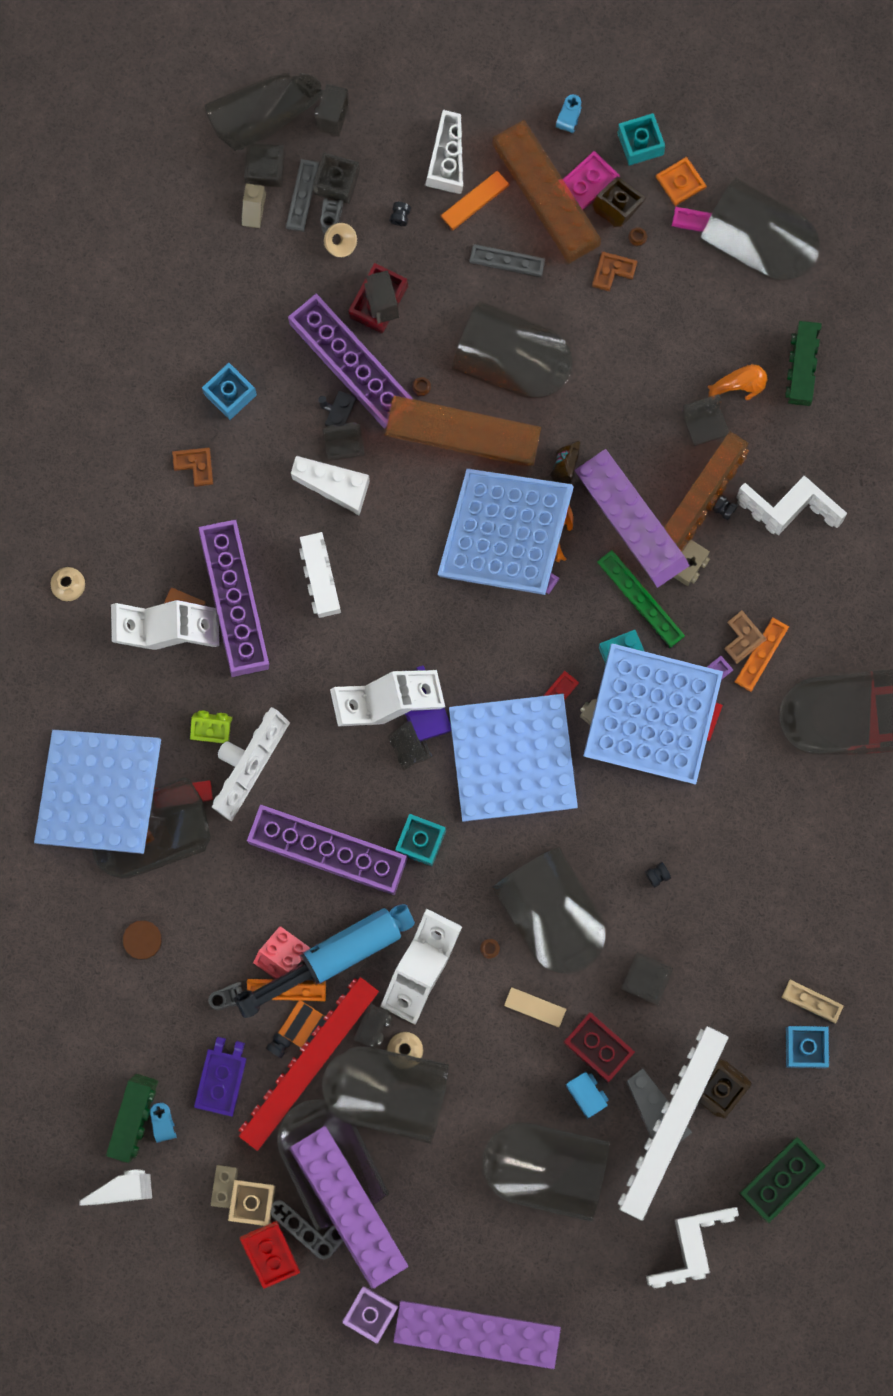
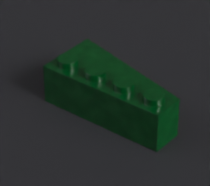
[785,321,822,406]
[106,1073,159,1163]

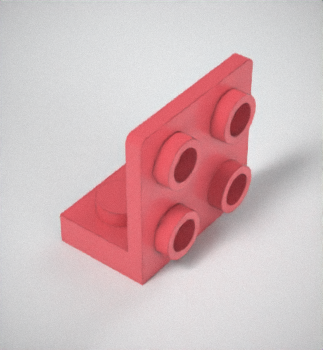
[253,927,310,979]

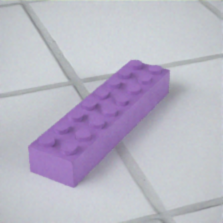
[288,294,415,431]
[575,449,689,588]
[199,520,269,677]
[247,805,407,895]
[289,1126,408,1289]
[394,1300,560,1369]

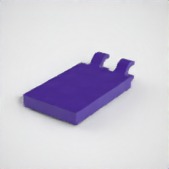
[405,666,452,743]
[194,1037,247,1116]

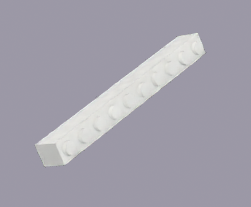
[618,1026,729,1220]

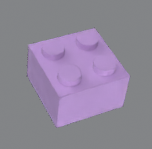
[342,1286,399,1343]

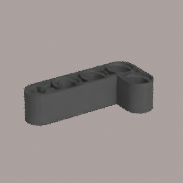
[271,1201,344,1259]

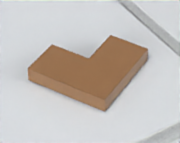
[724,610,767,664]

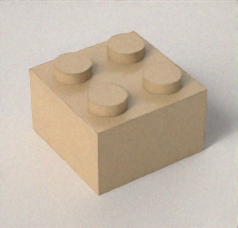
[228,1180,276,1226]

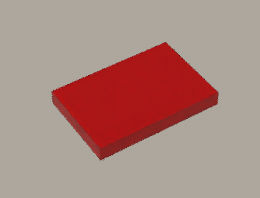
[240,1221,300,1289]

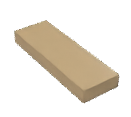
[781,980,844,1024]
[504,987,566,1028]

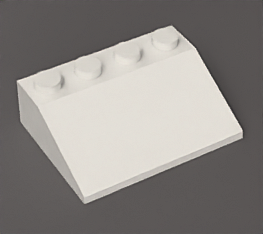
[80,1170,152,1205]

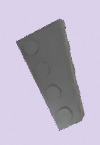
[626,1069,692,1143]

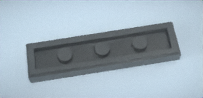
[286,159,319,232]
[469,244,546,277]

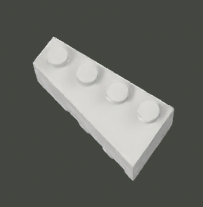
[425,110,463,194]
[291,456,370,515]
[299,532,341,618]

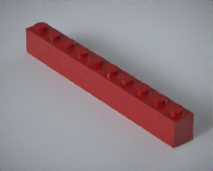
[239,977,379,1151]

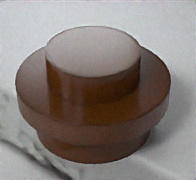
[628,228,647,246]
[412,377,431,396]
[480,939,500,959]

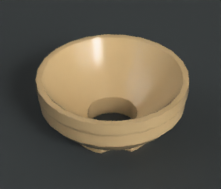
[324,223,357,257]
[51,567,85,601]
[387,1032,423,1068]

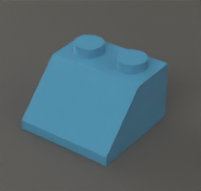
[565,1072,608,1119]

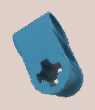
[556,94,581,133]
[150,1103,176,1143]

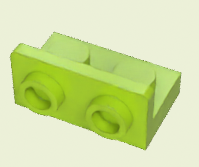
[190,711,232,743]

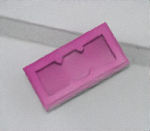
[672,207,712,233]

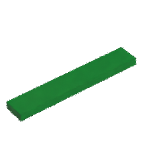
[597,550,685,648]

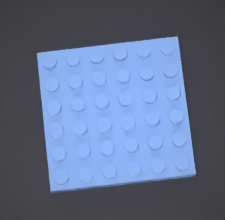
[438,469,574,595]
[583,643,723,784]
[449,694,578,822]
[34,730,161,854]

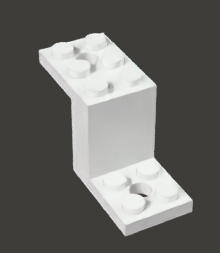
[736,476,847,535]
[111,600,219,650]
[330,670,445,726]
[380,909,462,1024]
[646,1207,739,1288]

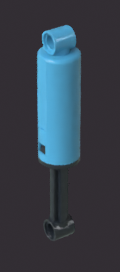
[234,904,415,1018]

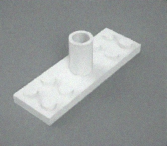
[212,707,290,822]

